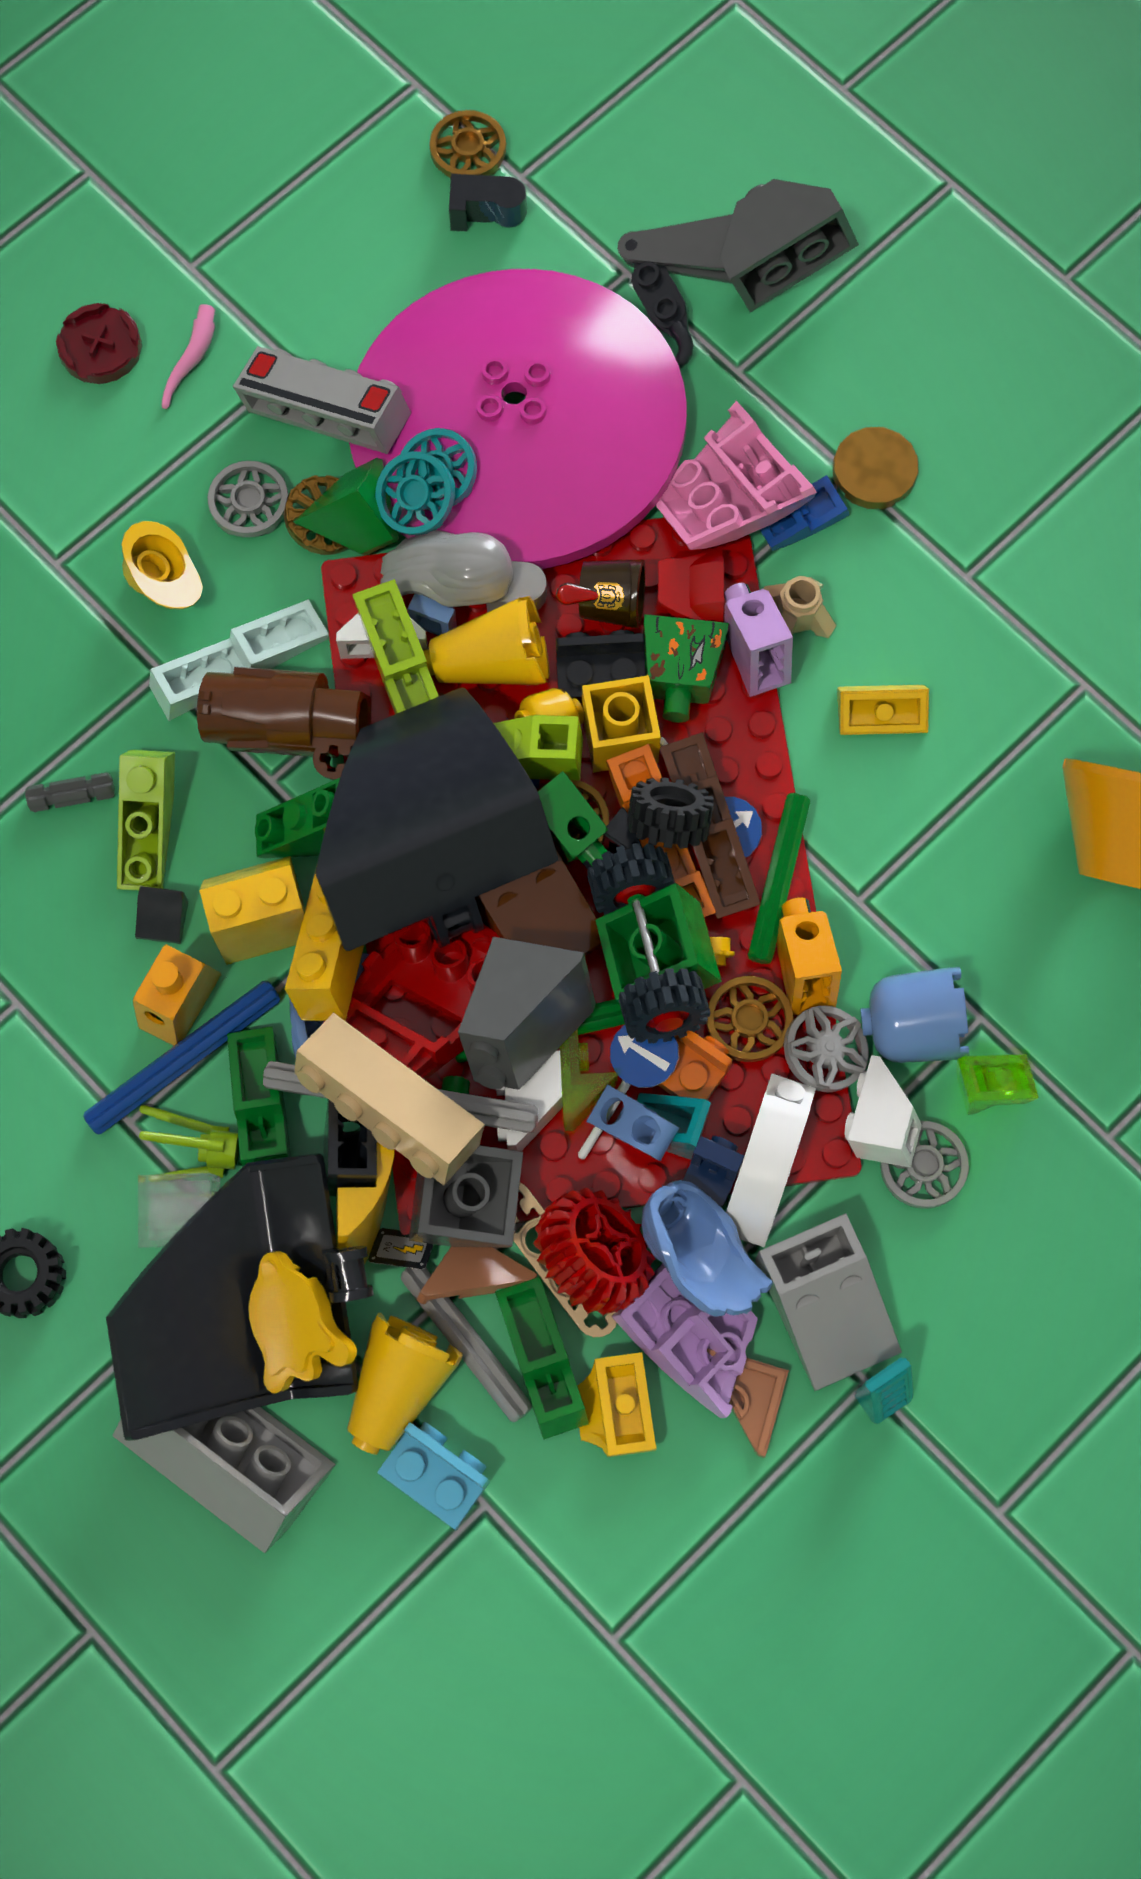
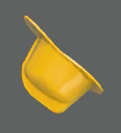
[121,521,203,609]

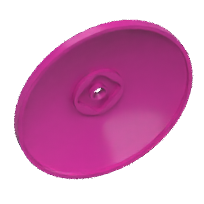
[349,269,687,569]

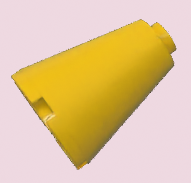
[423,596,549,685]
[347,1313,463,1455]

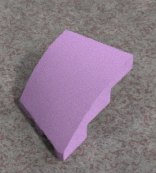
[612,1263,758,1418]

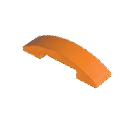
[606,744,716,917]

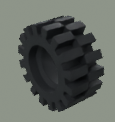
[627,778,714,848]
[0,1228,66,1319]

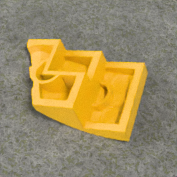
[336,1142,395,1265]

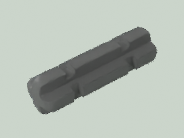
[25,772,115,812]

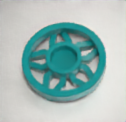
[396,428,477,511]
[375,451,456,535]

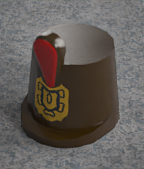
[556,559,646,628]

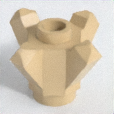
[763,576,836,638]

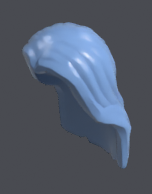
[642,1180,773,1317]

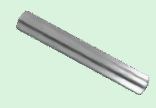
[401,1267,532,1422]

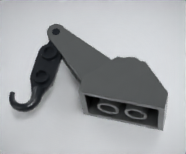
[617,179,859,369]

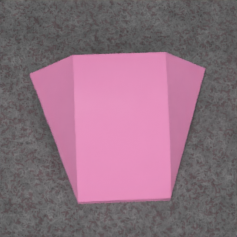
[655,400,817,550]

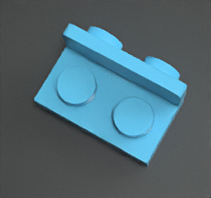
[377,1421,490,1531]

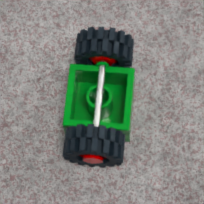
[587,843,722,1043]

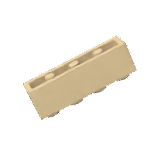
[294,1013,485,1185]

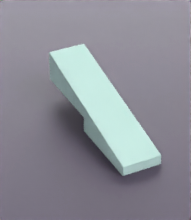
[149,599,329,721]

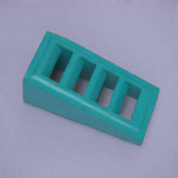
[854,1357,913,1424]

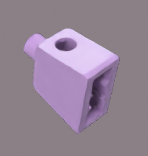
[724,583,793,697]

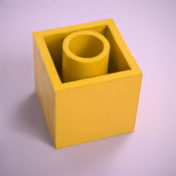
[582,675,661,773]

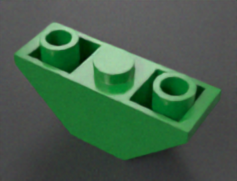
[255,778,340,858]

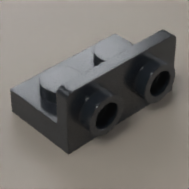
[556,630,646,703]

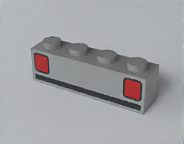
[233,346,411,454]

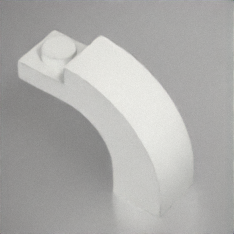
[726,1074,816,1247]

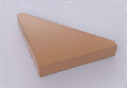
[417,1247,537,1305]
[707,1348,789,1458]

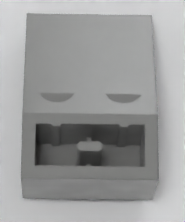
[755,1214,902,1391]

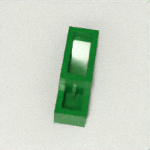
[227,1026,291,1167]
[495,1277,589,1440]

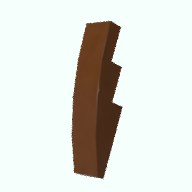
[660,732,760,919]

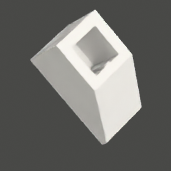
[496,1050,563,1152]
[844,1055,922,1168]

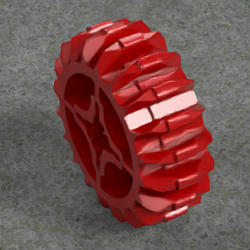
[533,1187,656,1316]

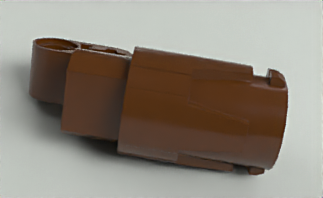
[197,667,372,781]

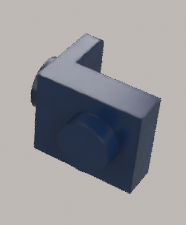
[683,1136,744,1207]

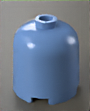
[861,967,969,1063]

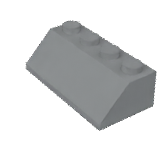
[113,1407,335,1554]

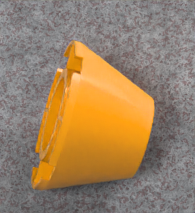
[1062,758,1141,889]

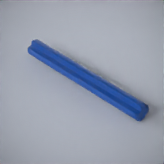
[83,980,280,1134]

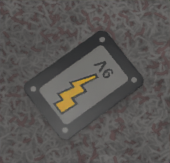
[368,1228,434,1269]

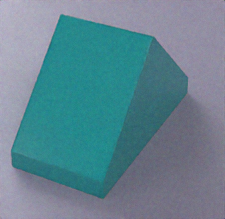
[637,1093,711,1160]

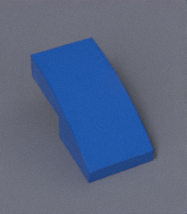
[760,475,850,551]

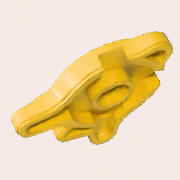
[249,1251,357,1393]

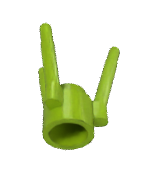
[139,1105,239,1184]

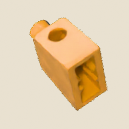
[777,898,842,1016]
[133,945,221,1046]

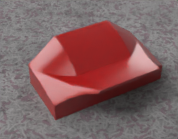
[658,550,724,622]

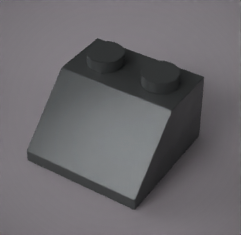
[409,1145,523,1247]

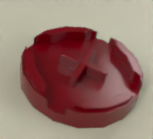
[56,303,142,384]

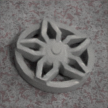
[208,461,289,537]
[784,1006,868,1092]
[880,1121,969,1209]

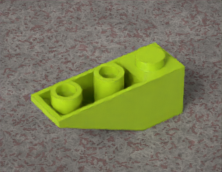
[493,715,583,781]
[117,750,175,890]

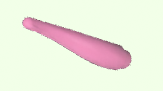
[161,304,215,409]

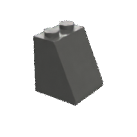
[458,937,596,1090]

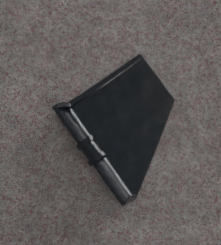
[315,687,558,951]
[106,1153,374,1441]

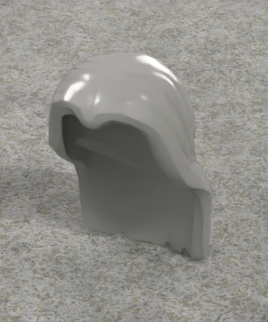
[380,530,514,607]

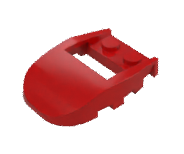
[322,918,500,1080]

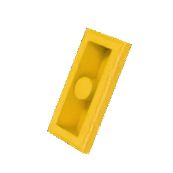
[837,685,929,735]

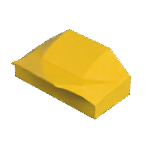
[577,1352,656,1457]

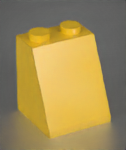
[199,856,305,965]

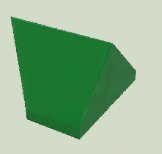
[293,458,399,555]

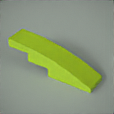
[352,579,439,714]

